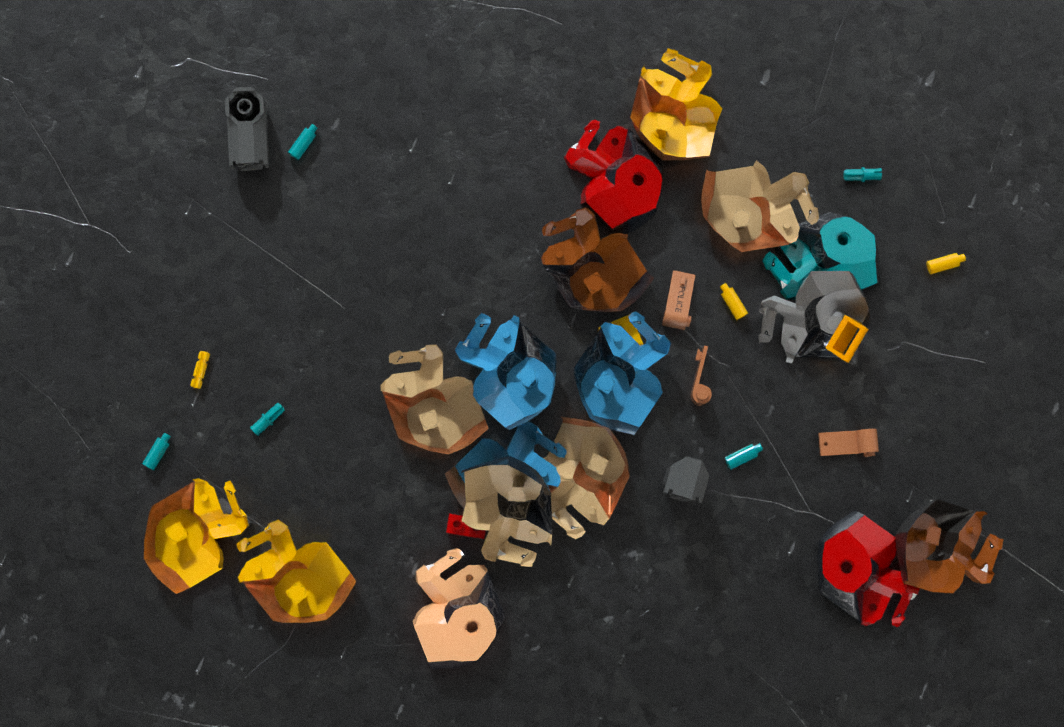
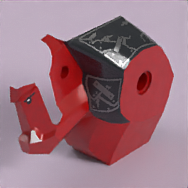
[564,120,663,234]
[817,511,920,627]

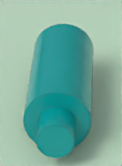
[288,124,318,160]
[142,432,171,471]
[724,443,763,470]

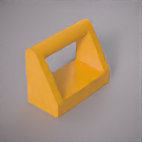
[826,315,869,363]

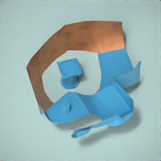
[445,421,567,509]

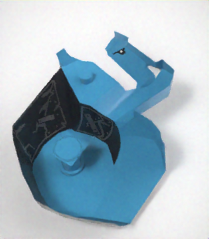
[573,312,671,435]

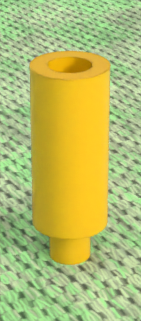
[926,253,966,274]
[720,283,748,320]

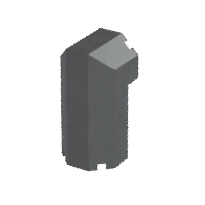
[225,87,269,171]
[662,457,709,503]

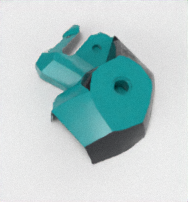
[762,212,881,300]

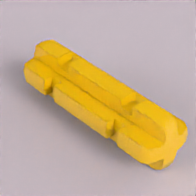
[190,351,210,389]

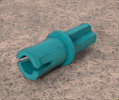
[843,167,882,182]
[250,403,285,436]

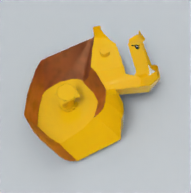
[630,48,722,160]
[144,478,249,594]
[237,520,356,623]

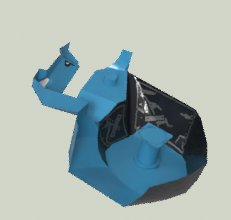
[455,313,557,430]

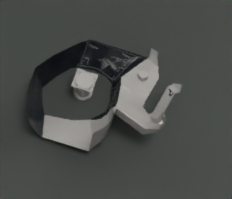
[758,271,871,363]

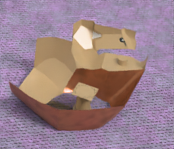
[701,160,819,252]

